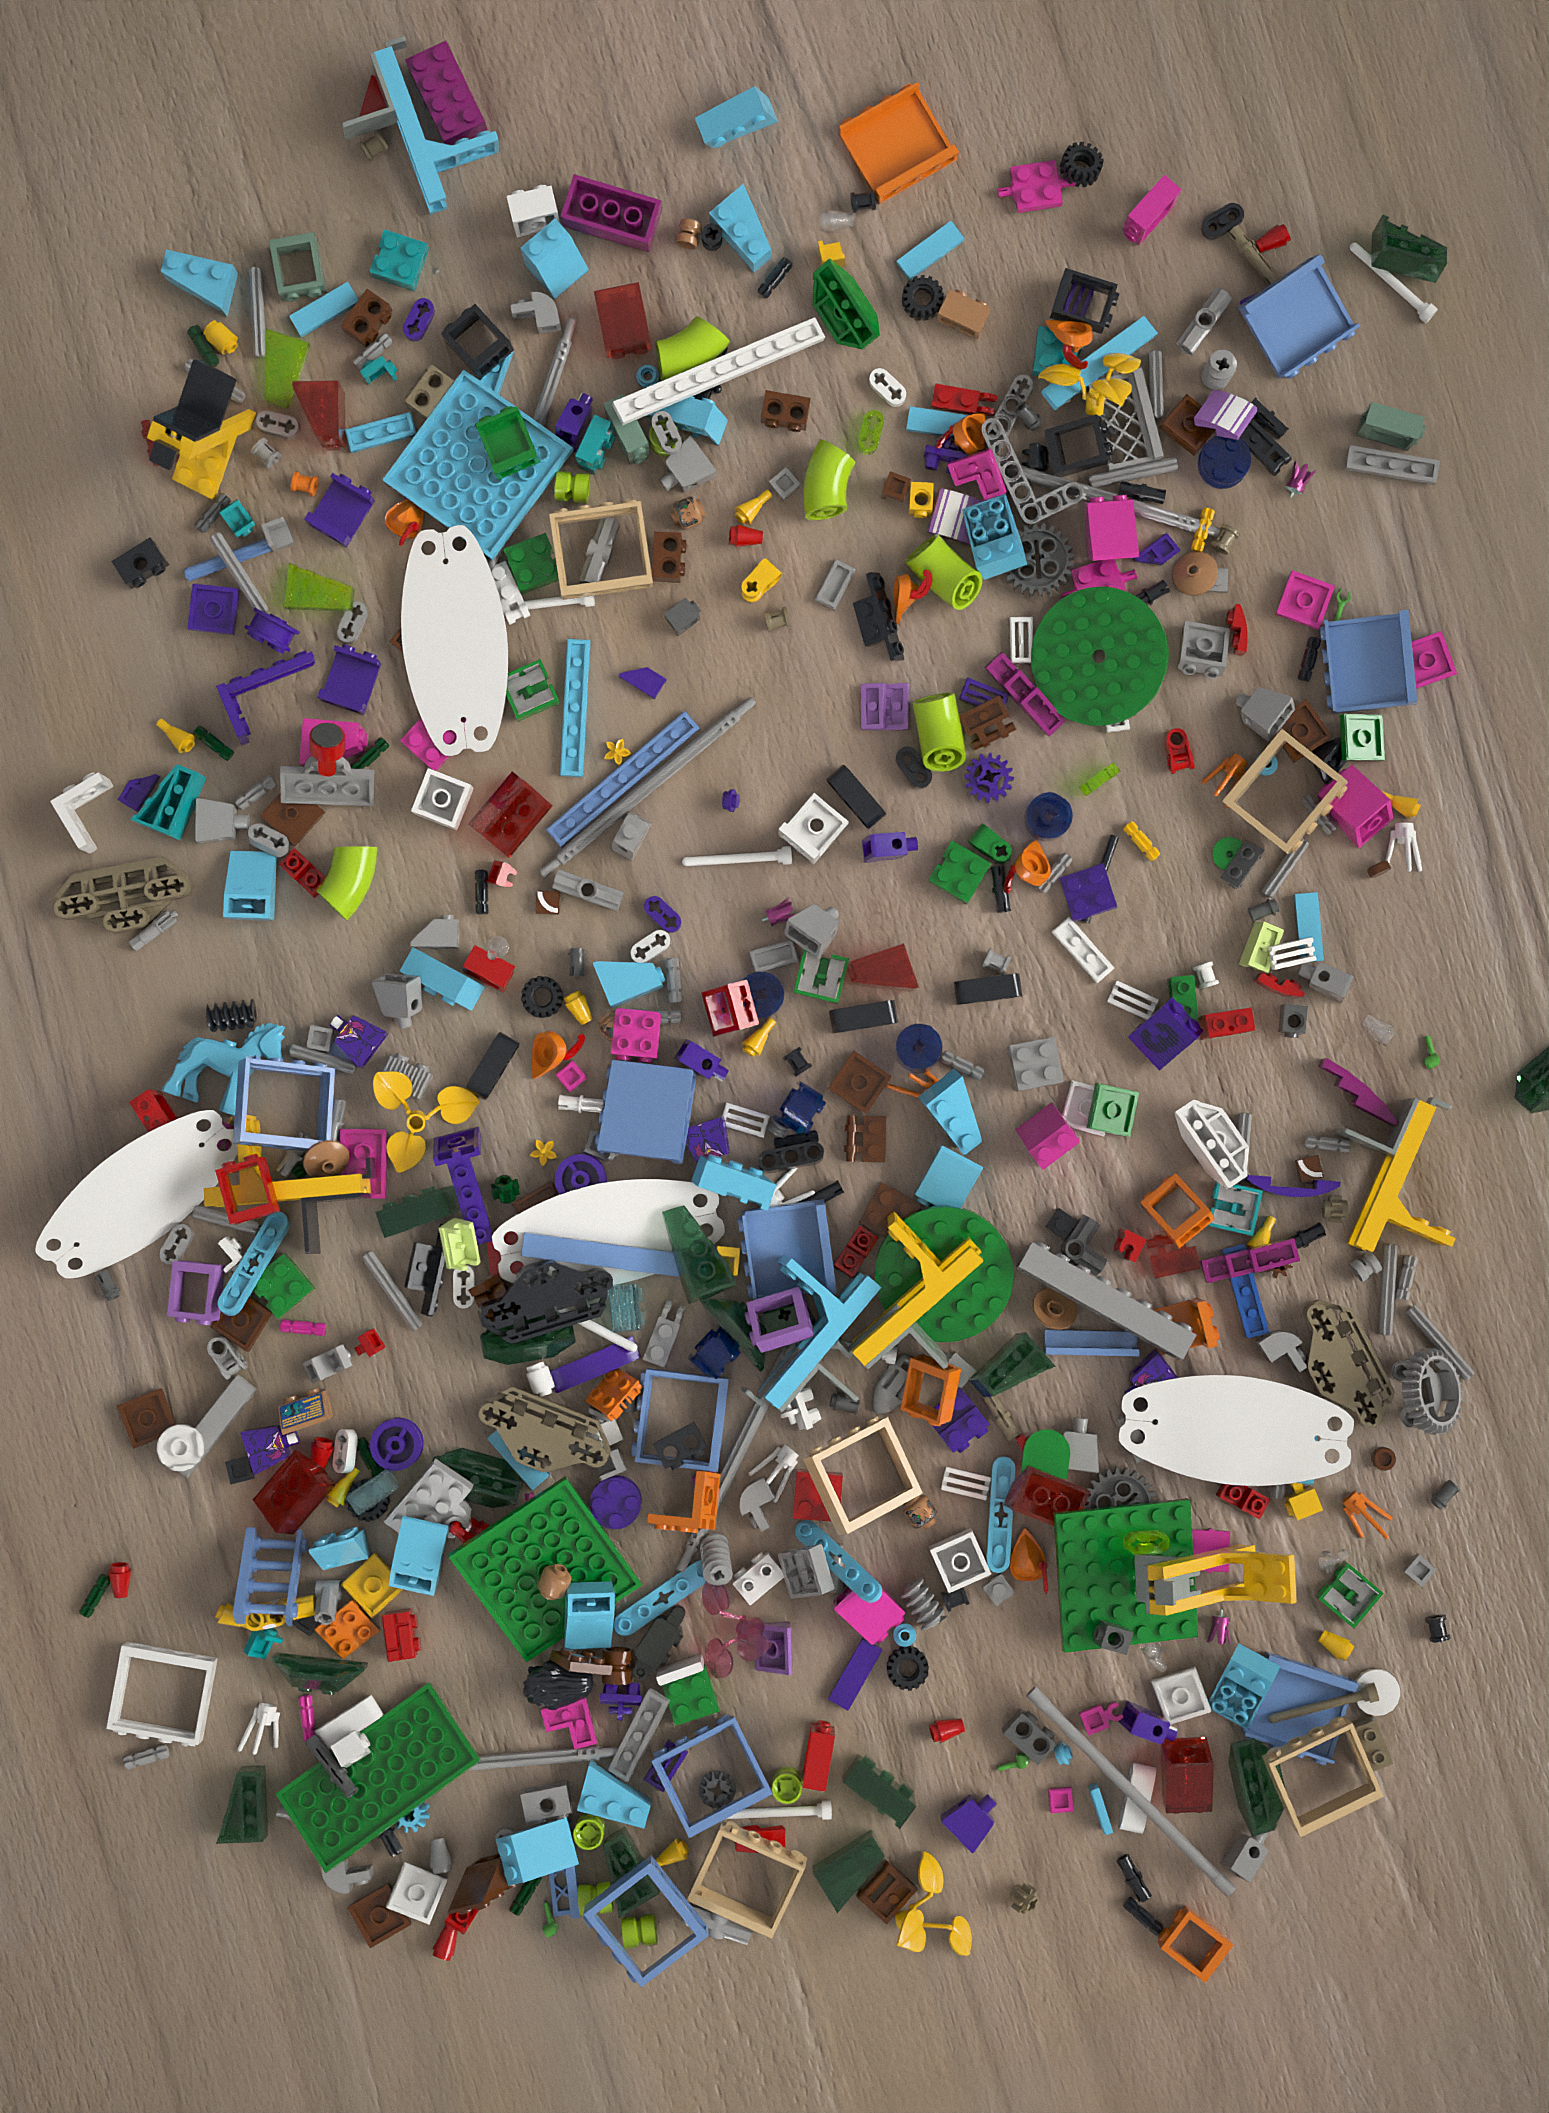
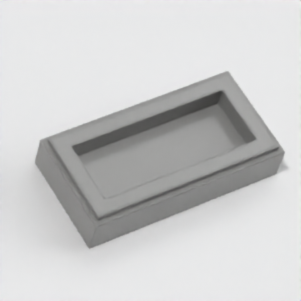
[815,559,856,611]
[749,940,799,974]

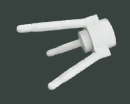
[1385,823,1422,872]
[769,1168,815,1206]
[748,1444,799,1503]
[237,1703,280,1755]

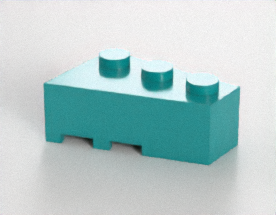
[130,764,207,840]

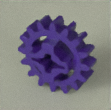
[964,753,1014,803]

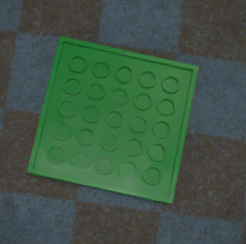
[448,1476,642,1662]
[1053,1498,1198,1653]

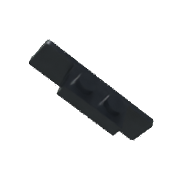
[853,572,904,661]
[404,1223,446,1317]

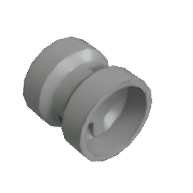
[1350,1251,1382,1282]

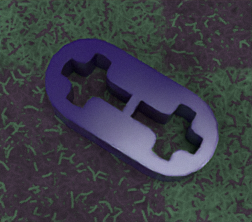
[403,298,435,342]
[644,896,682,933]

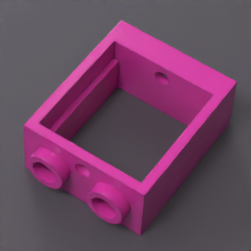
[1122,175,1182,245]

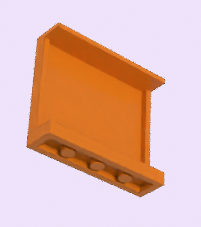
[838,82,959,204]

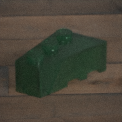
[842,1754,917,1829]

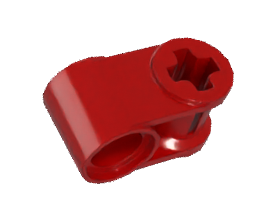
[1163,728,1195,774]

